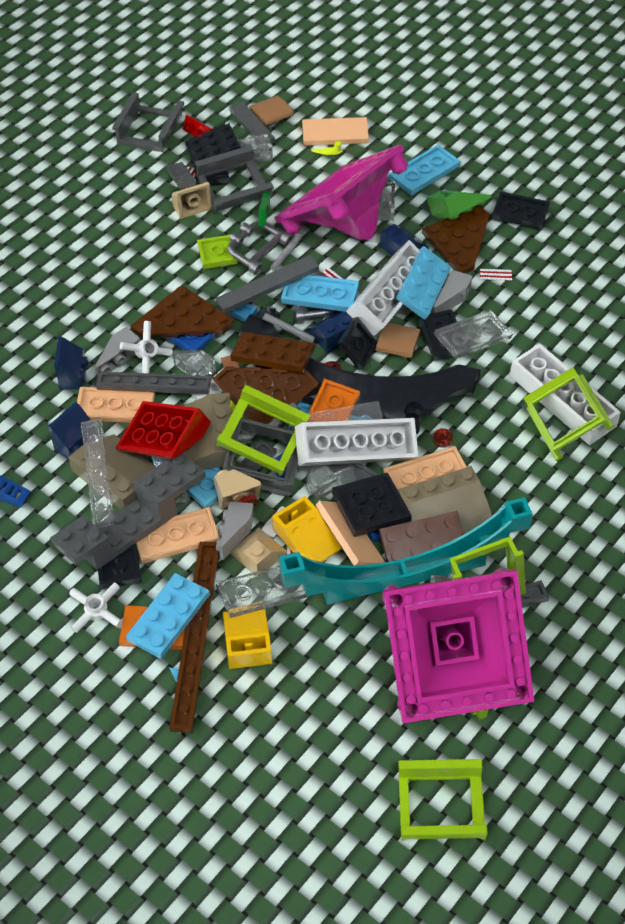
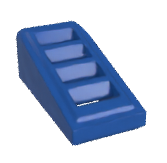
[0,475,31,508]

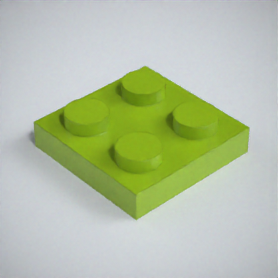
[197,235,238,269]

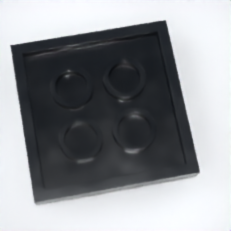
[185,123,241,169]
[332,472,412,537]

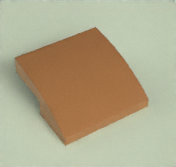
[249,96,294,125]
[376,323,421,358]

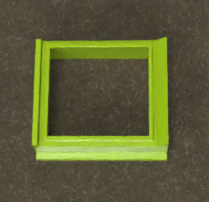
[523,367,615,461]
[216,385,310,476]
[449,537,526,595]
[399,759,487,841]

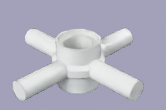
[120,321,173,373]
[69,583,122,633]

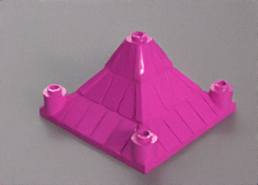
[274,144,408,241]
[382,568,535,723]

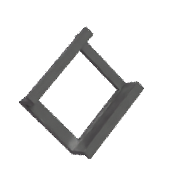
[112,92,184,152]
[195,145,274,214]
[222,418,298,497]

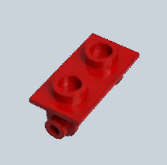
[183,114,214,137]

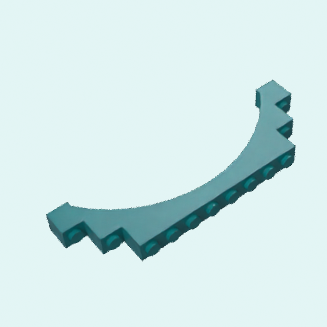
[279,497,533,605]

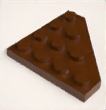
[422,205,489,274]
[131,285,235,339]
[212,366,320,436]

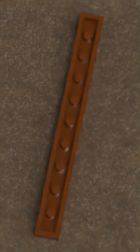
[169,541,220,733]

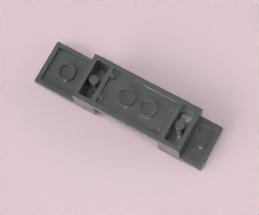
[50,453,206,570]

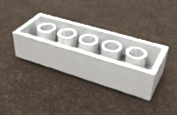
[346,240,419,336]
[510,343,621,445]
[295,418,418,466]

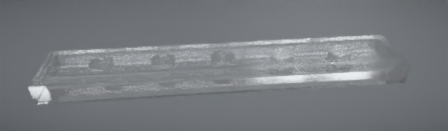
[81,418,115,528]

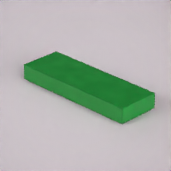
[258,192,270,226]

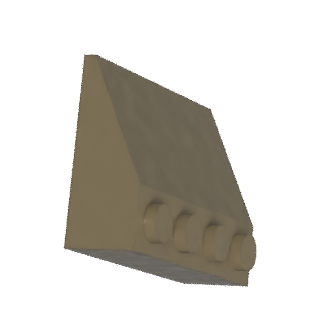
[183,393,235,469]
[68,434,157,509]
[398,466,492,534]

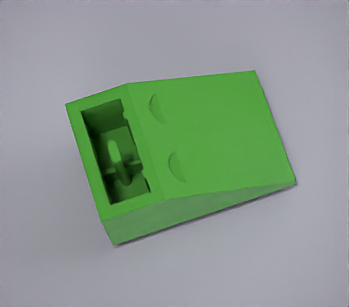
[426,191,491,219]

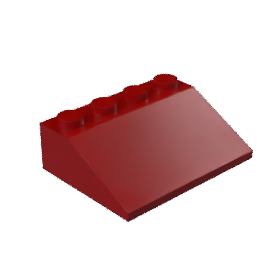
[115,401,211,459]

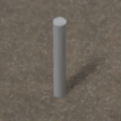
[270,233,302,271]
[263,313,315,343]

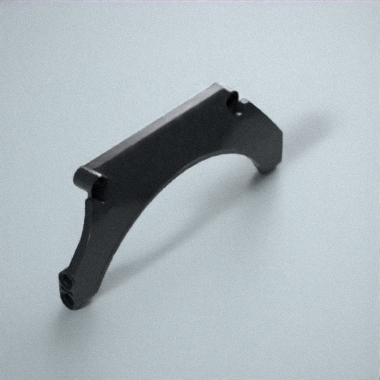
[240,314,481,434]

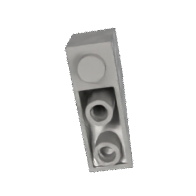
[431,270,472,313]
[95,327,140,379]
[216,501,254,560]

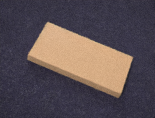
[302,117,369,146]
[77,387,155,423]
[383,446,467,490]
[316,500,385,565]
[136,507,220,564]

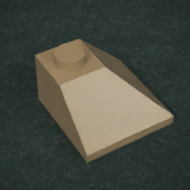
[172,182,212,219]
[214,469,261,510]
[230,527,287,578]

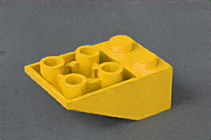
[272,496,342,562]
[223,607,272,669]

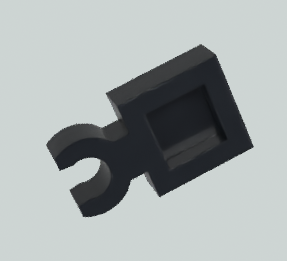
[259,306,281,319]

